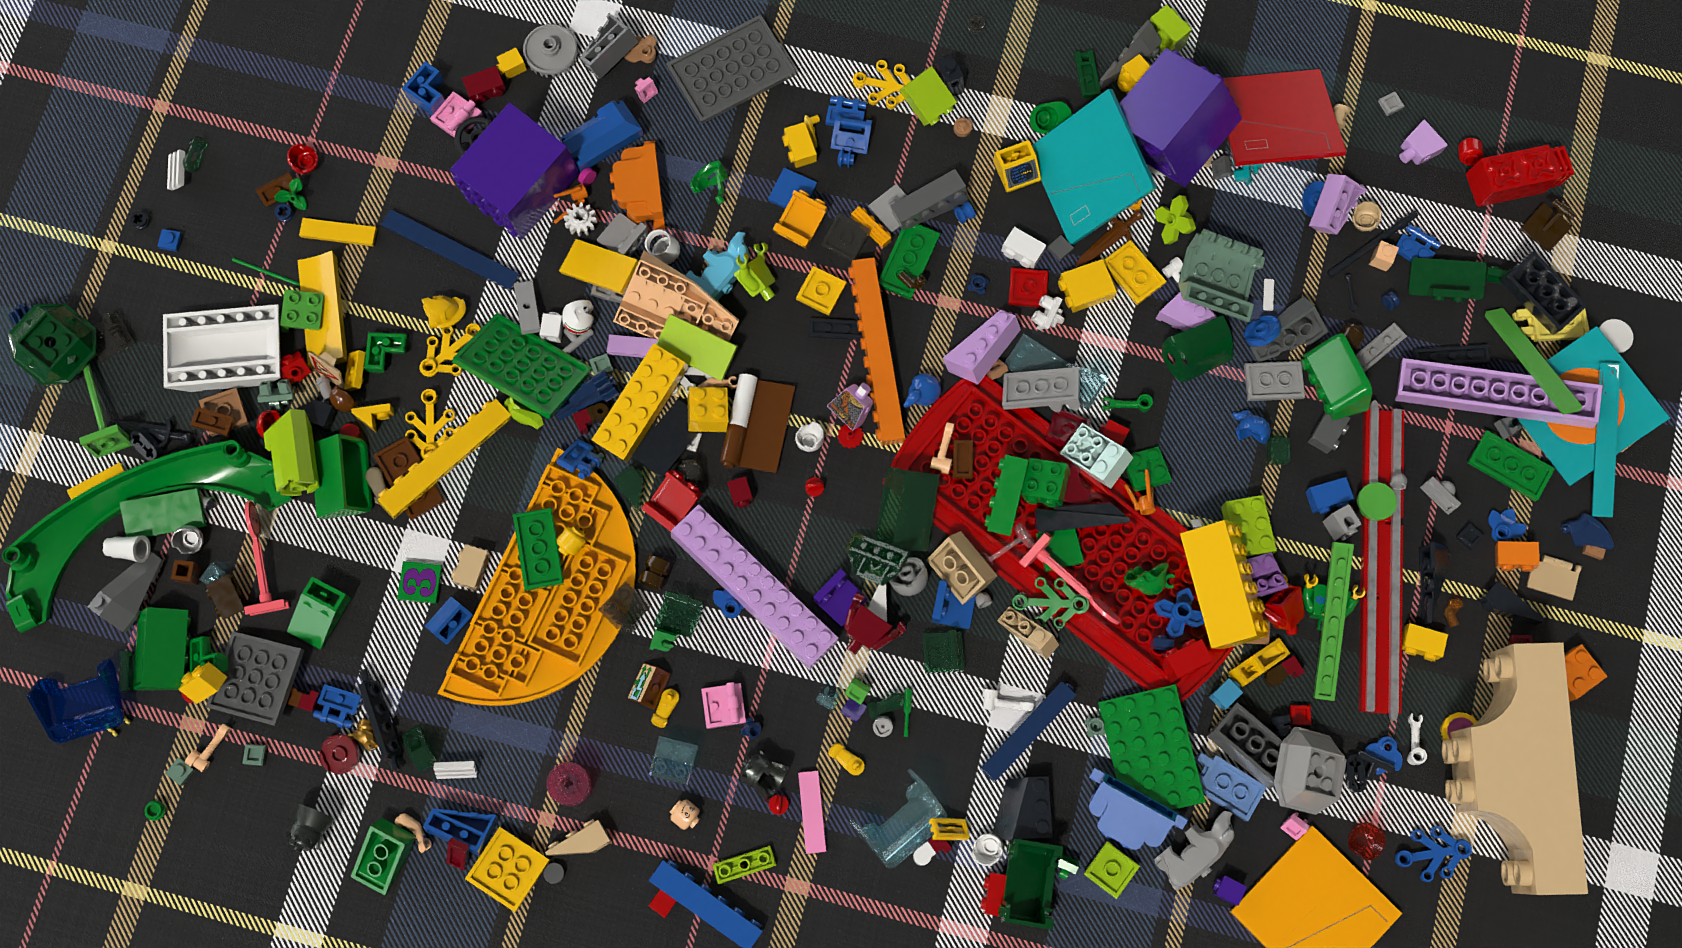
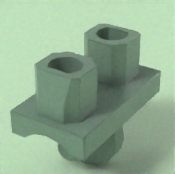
[257,379,297,411]

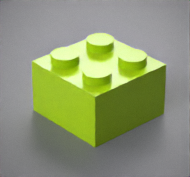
[1150,4,1192,52]

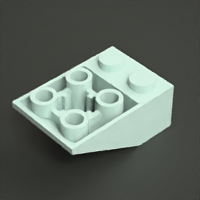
[1060,423,1133,489]

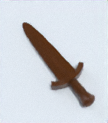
[1076,210,1143,267]

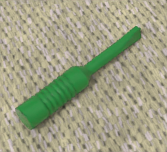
[903,689,912,737]

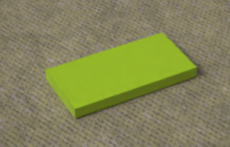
[656,314,738,381]

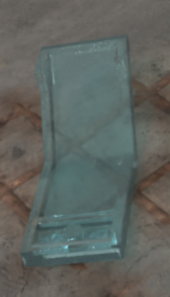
[1005,334,1109,410]

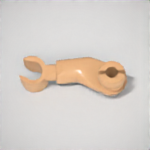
[698,376,737,389]
[395,813,432,853]

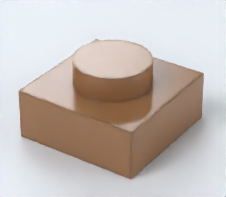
[986,359,1008,380]
[1582,545,1606,560]

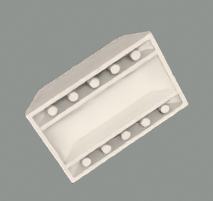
[163,304,281,392]

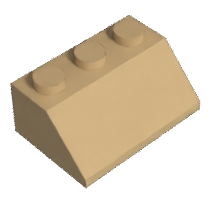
[926,531,997,605]

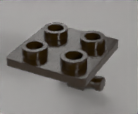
[1520,198,1576,252]

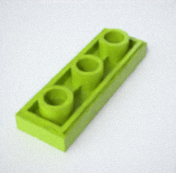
[712,846,776,884]

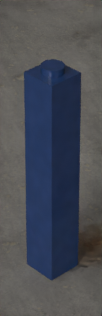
[980,682,1076,783]

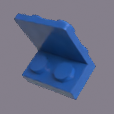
[931,580,976,629]

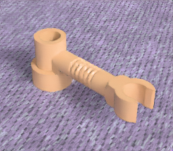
[930,422,954,474]
[185,724,232,772]

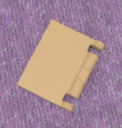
[1526,553,1581,601]

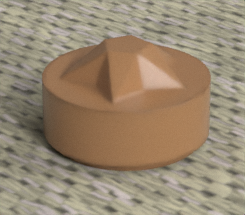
[953,118,972,137]

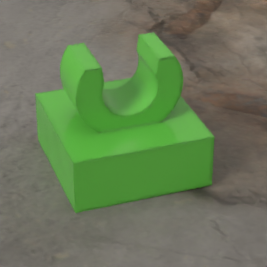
[845,677,871,705]

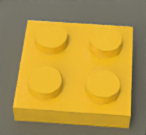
[796,266,846,316]

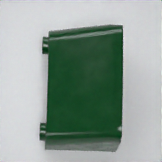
[998,839,1063,930]

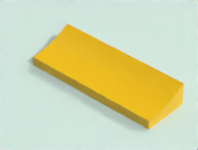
[298,251,348,368]

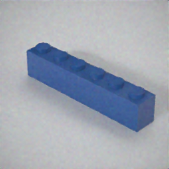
[649,860,763,948]

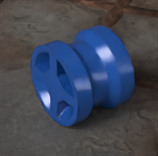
[954,201,976,224]

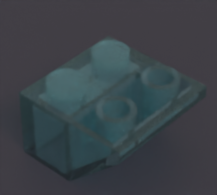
[649,736,699,785]

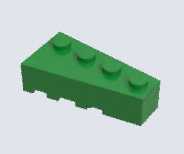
[984,455,1029,536]

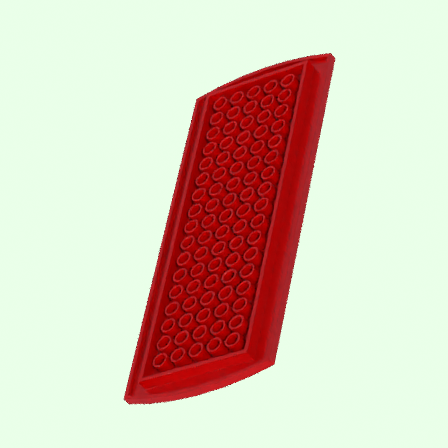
[883,375,1261,703]

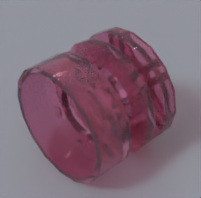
[547,762,593,807]

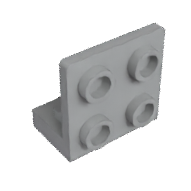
[597,213,649,257]

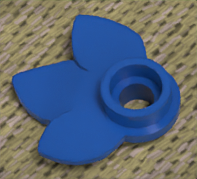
[1488,509,1527,542]
[713,589,745,619]
[1364,736,1403,775]

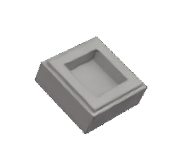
[1378,92,1404,116]

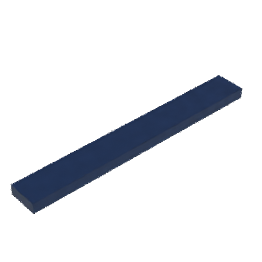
[381,209,520,291]

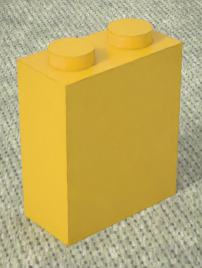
[1058,259,1117,313]

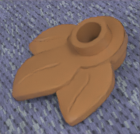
[624,34,657,63]

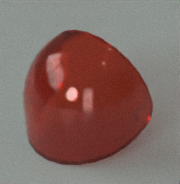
[1348,822,1386,860]

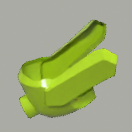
[504,397,564,429]

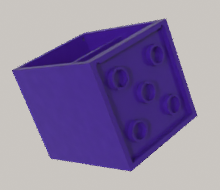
[1119,48,1242,187]
[450,102,579,240]

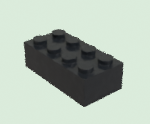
[1499,251,1588,335]

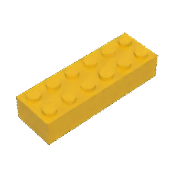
[592,343,689,463]

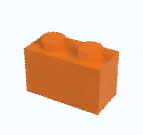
[1495,541,1539,572]

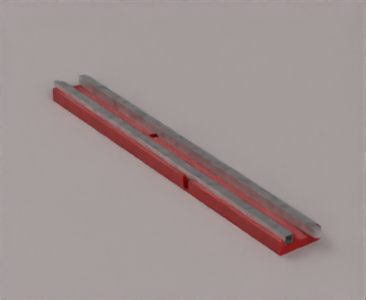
[1359,400,1404,721]

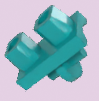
[1232,157,1264,185]

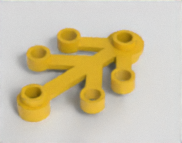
[853,60,910,109]
[420,323,481,377]
[405,389,456,460]

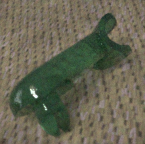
[183,136,207,173]
[867,691,905,720]

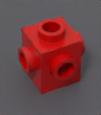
[280,351,311,384]

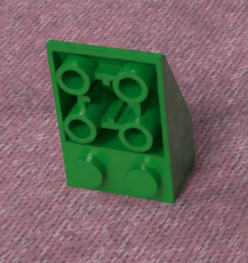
[287,577,352,650]

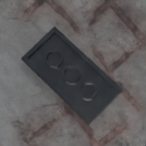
[632,399,700,479]

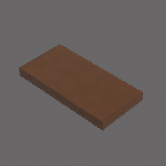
[373,436,445,521]

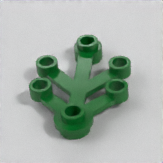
[1012,577,1089,629]

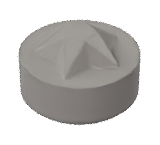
[873,716,893,737]

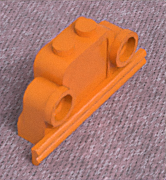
[610,140,665,231]

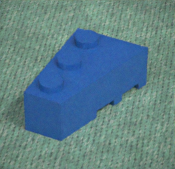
[423,808,499,856]

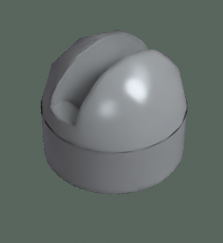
[1390,473,1407,490]
[975,592,992,608]

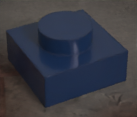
[1151,635,1174,651]

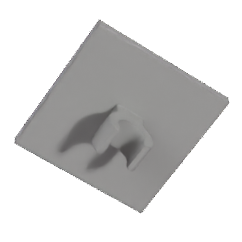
[868,184,907,233]

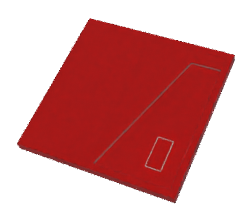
[1223,69,1346,166]

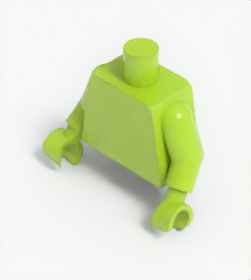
[734,243,775,301]

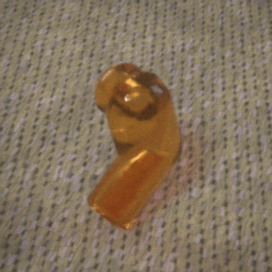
[1444,598,1463,628]

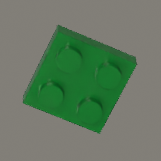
[1126,446,1172,492]

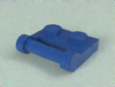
[831,115,872,154]

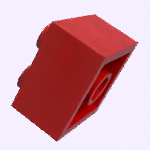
[1160,639,1213,683]

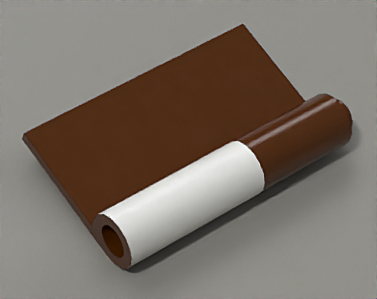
[720,374,796,473]

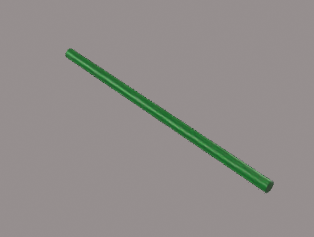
[232,258,300,287]

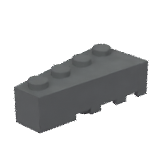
[890,169,969,230]

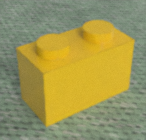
[782,122,817,168]
[1402,623,1448,661]
[178,662,227,704]

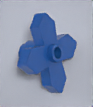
[1153,588,1205,640]

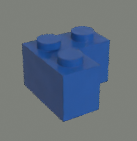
[402,61,445,116]

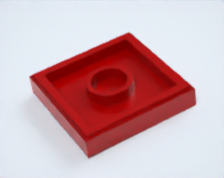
[1008,268,1048,308]

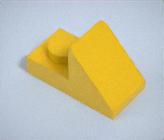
[351,403,395,433]

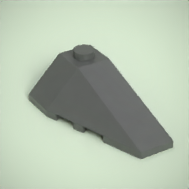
[1099,20,1162,89]
[1250,297,1328,362]
[87,551,164,633]

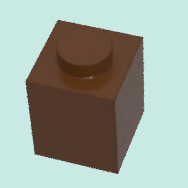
[171,560,202,585]

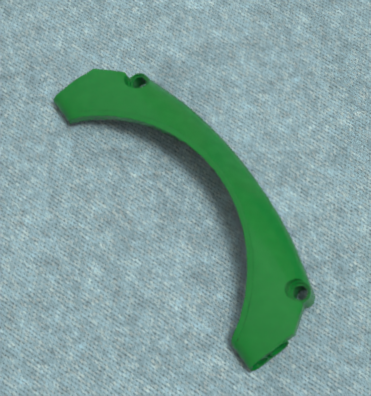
[2,440,293,633]

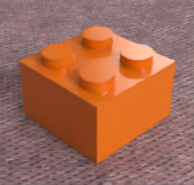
[1564,644,1608,702]

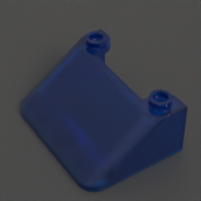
[26,658,125,743]

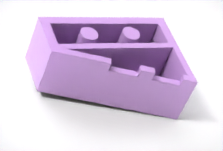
[1309,174,1367,235]
[1156,292,1217,331]

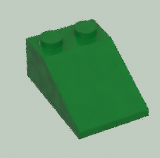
[351,818,416,895]

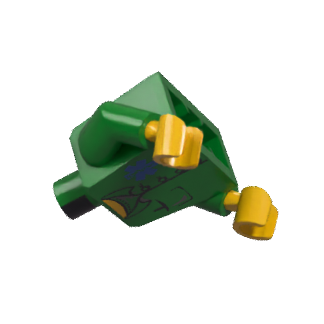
[1302,574,1365,631]

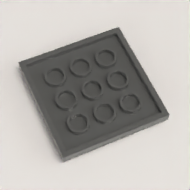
[206,631,304,727]

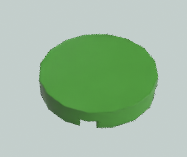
[1357,482,1397,521]

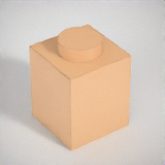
[1369,241,1399,271]

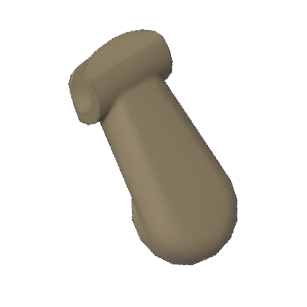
[366,467,386,504]

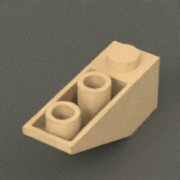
[997,606,1059,660]
[545,819,612,856]

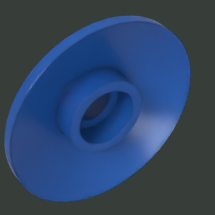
[1302,181,1325,218]

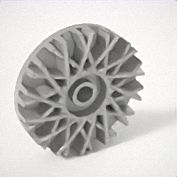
[523,24,578,78]

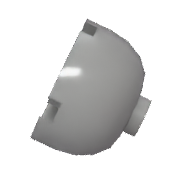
[888,557,928,596]

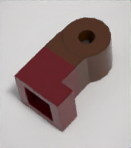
[286,687,321,713]

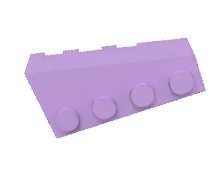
[943,310,1021,384]

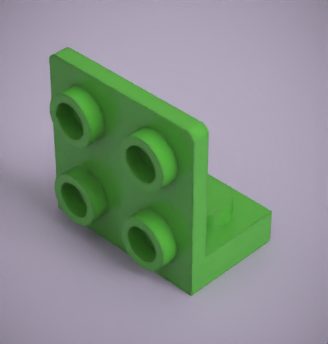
[280,289,324,333]

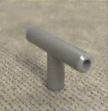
[562,328,594,354]

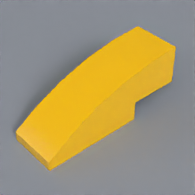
[1228,638,1291,688]

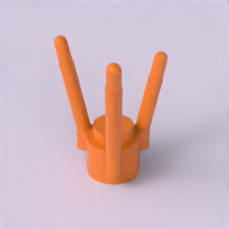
[554,183,588,224]
[1125,469,1156,515]

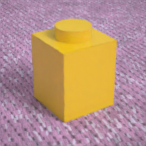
[496,48,527,80]

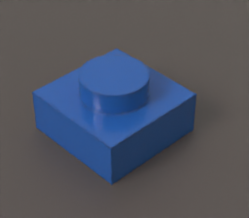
[157,229,183,252]

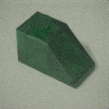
[613,465,645,513]
[402,725,438,773]

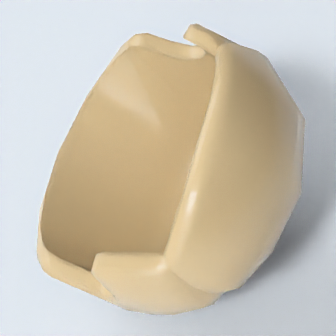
[1352,201,1382,231]

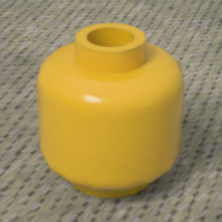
[557,526,586,556]

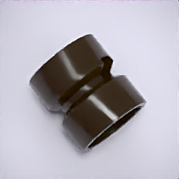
[638,555,672,590]

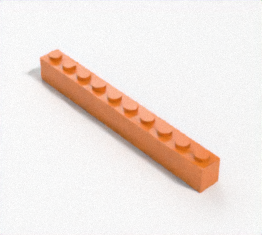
[848,258,905,446]

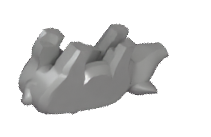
[1154,811,1234,890]

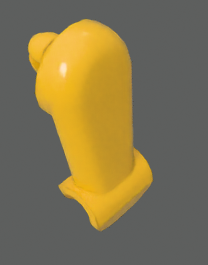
[651,689,679,728]
[828,743,864,775]

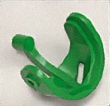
[690,161,728,204]

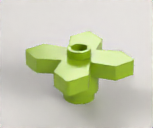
[1154,195,1196,244]

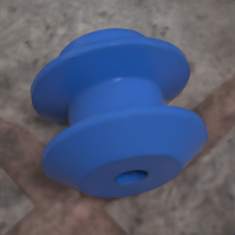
[838,149,854,168]

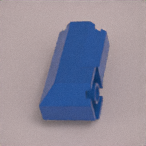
[560,101,643,172]

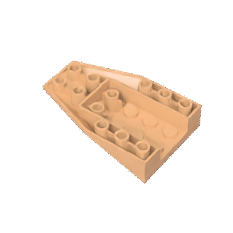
[613,250,739,341]

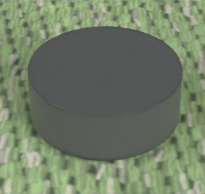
[543,863,565,884]

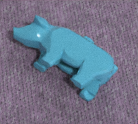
[685,232,749,301]

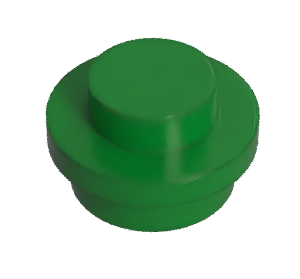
[145,800,166,821]

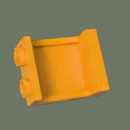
[773,190,828,249]

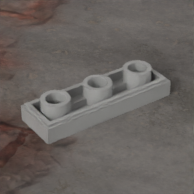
[514,281,540,335]

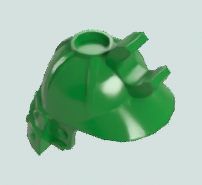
[1124,563,1175,595]

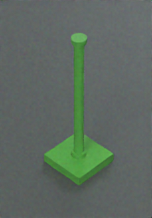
[79,363,132,458]

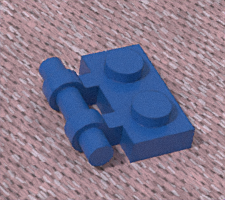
[825,95,867,131]
[1395,224,1442,262]
[556,438,604,479]
[313,684,363,729]

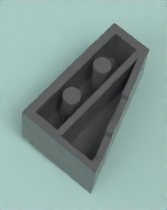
[580,13,639,79]

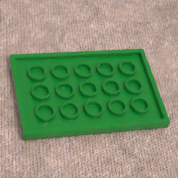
[452,313,592,419]
[1098,684,1206,810]

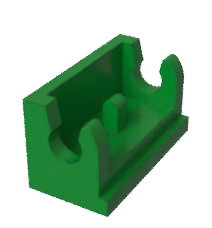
[650,627,680,651]

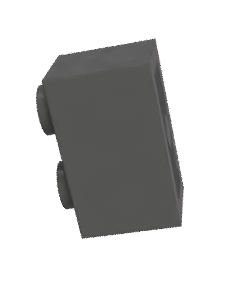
[1307,413,1350,454]

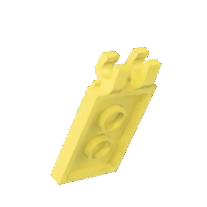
[1512,308,1590,342]

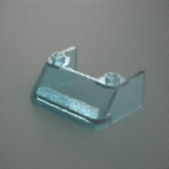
[849,769,948,869]

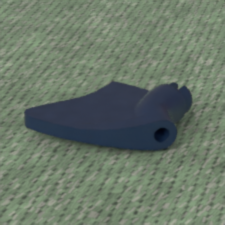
[1561,513,1614,550]

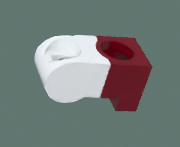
[913,832,952,866]

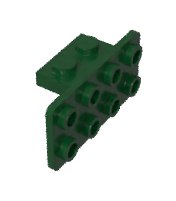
[1408,258,1487,302]

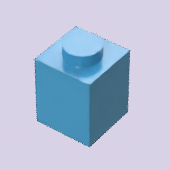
[1209,678,1243,711]

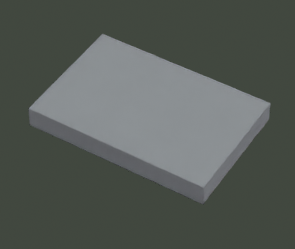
[1244,361,1305,401]

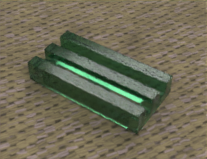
[119,651,134,693]

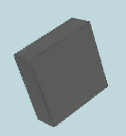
[1047,235,1074,262]

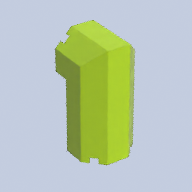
[263,409,320,496]

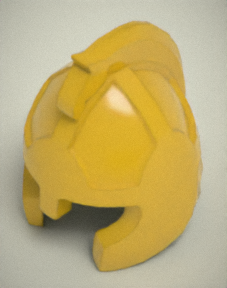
[422,295,466,329]

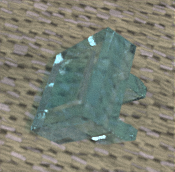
[816,687,839,712]

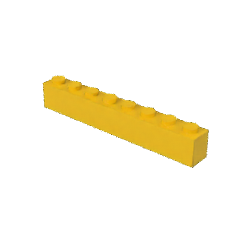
[377,399,511,519]

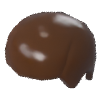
[329,385,358,412]

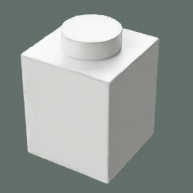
[540,312,563,343]

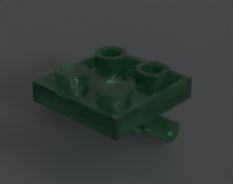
[654,591,704,638]
[922,630,964,674]

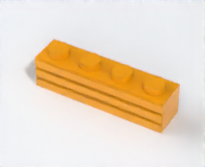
[851,206,892,248]

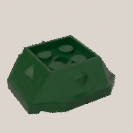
[9,304,97,386]

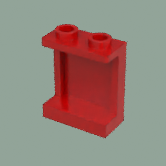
[641,470,703,532]

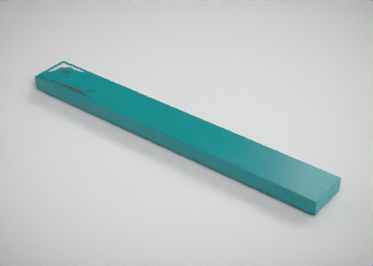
[1591,363,1621,517]

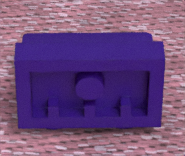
[813,569,868,627]

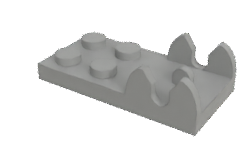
[1002,367,1081,412]

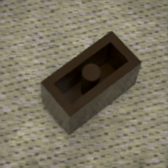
[205,573,247,620]

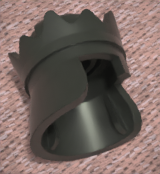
[740,751,789,802]
[284,804,334,853]

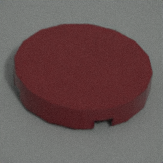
[319,734,360,775]

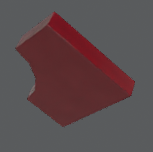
[1045,409,1091,446]
[1061,460,1091,504]

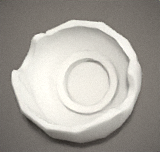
[795,422,824,452]
[972,833,1004,866]

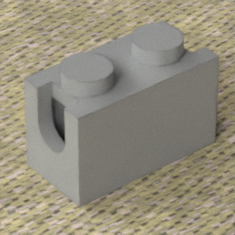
[1323,504,1361,541]

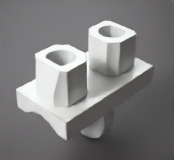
[1031,295,1065,331]

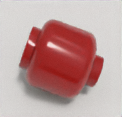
[1458,137,1484,166]

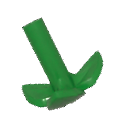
[274,178,307,210]

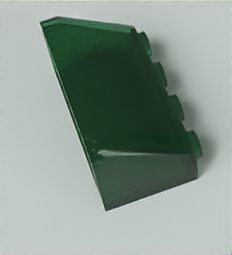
[876,467,939,551]

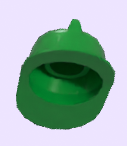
[1029,101,1072,134]

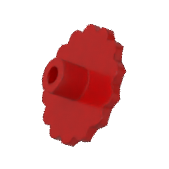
[837,424,864,449]

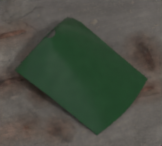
[1162,315,1233,382]

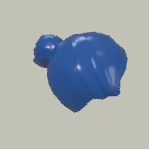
[904,373,942,408]
[1232,410,1271,444]

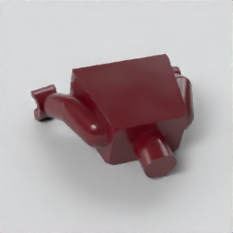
[844,593,907,655]

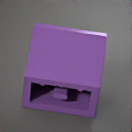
[1247,552,1288,598]

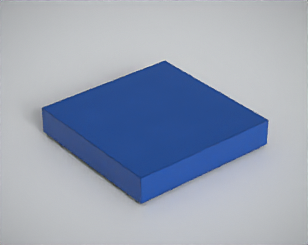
[768,168,817,209]

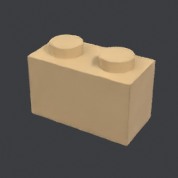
[451,544,491,591]

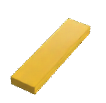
[299,218,377,247]

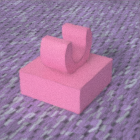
[635,77,658,103]
[1280,812,1310,841]

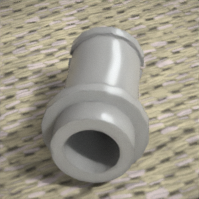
[316,376,332,401]

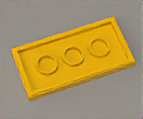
[559,239,639,295]

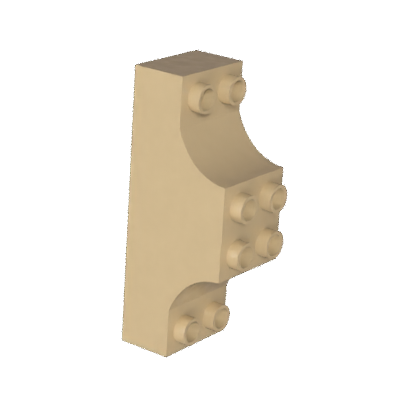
[1442,643,1588,895]

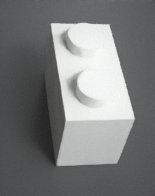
[1001,227,1046,269]

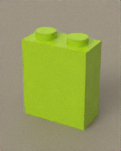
[899,66,957,126]

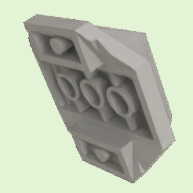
[1274,727,1346,815]

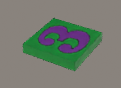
[397,561,443,604]

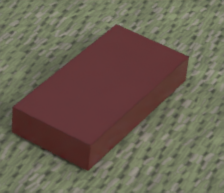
[446,837,469,870]

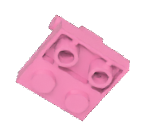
[430,91,483,137]
[701,682,746,729]

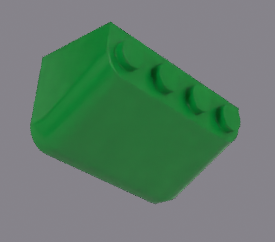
[1301,333,1372,421]
[314,434,372,519]
[133,607,191,691]

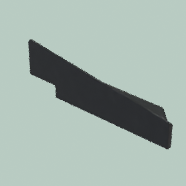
[1034,501,1130,532]

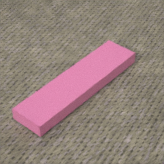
[798,771,826,854]

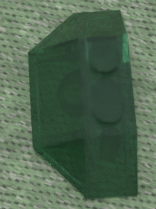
[846,532,911,586]

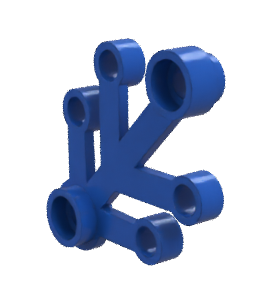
[1395,826,1472,882]

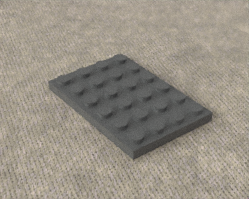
[666,14,796,125]

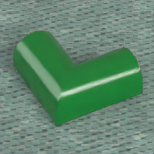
[364,332,408,373]
[190,636,229,673]

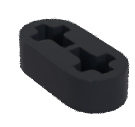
[129,429,163,461]
[1345,755,1367,793]

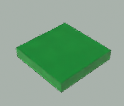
[1036,529,1084,572]

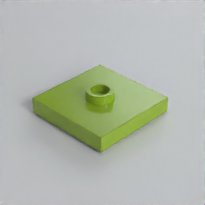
[1083,841,1140,899]

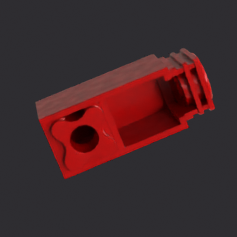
[1466,145,1574,207]

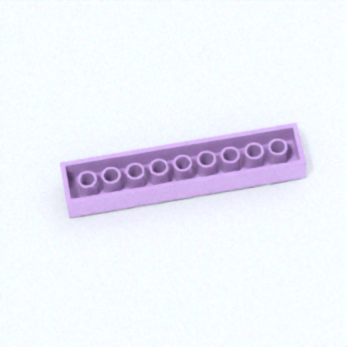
[1395,358,1603,428]
[671,504,838,670]

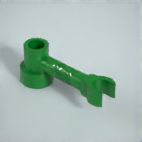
[1102,394,1153,412]

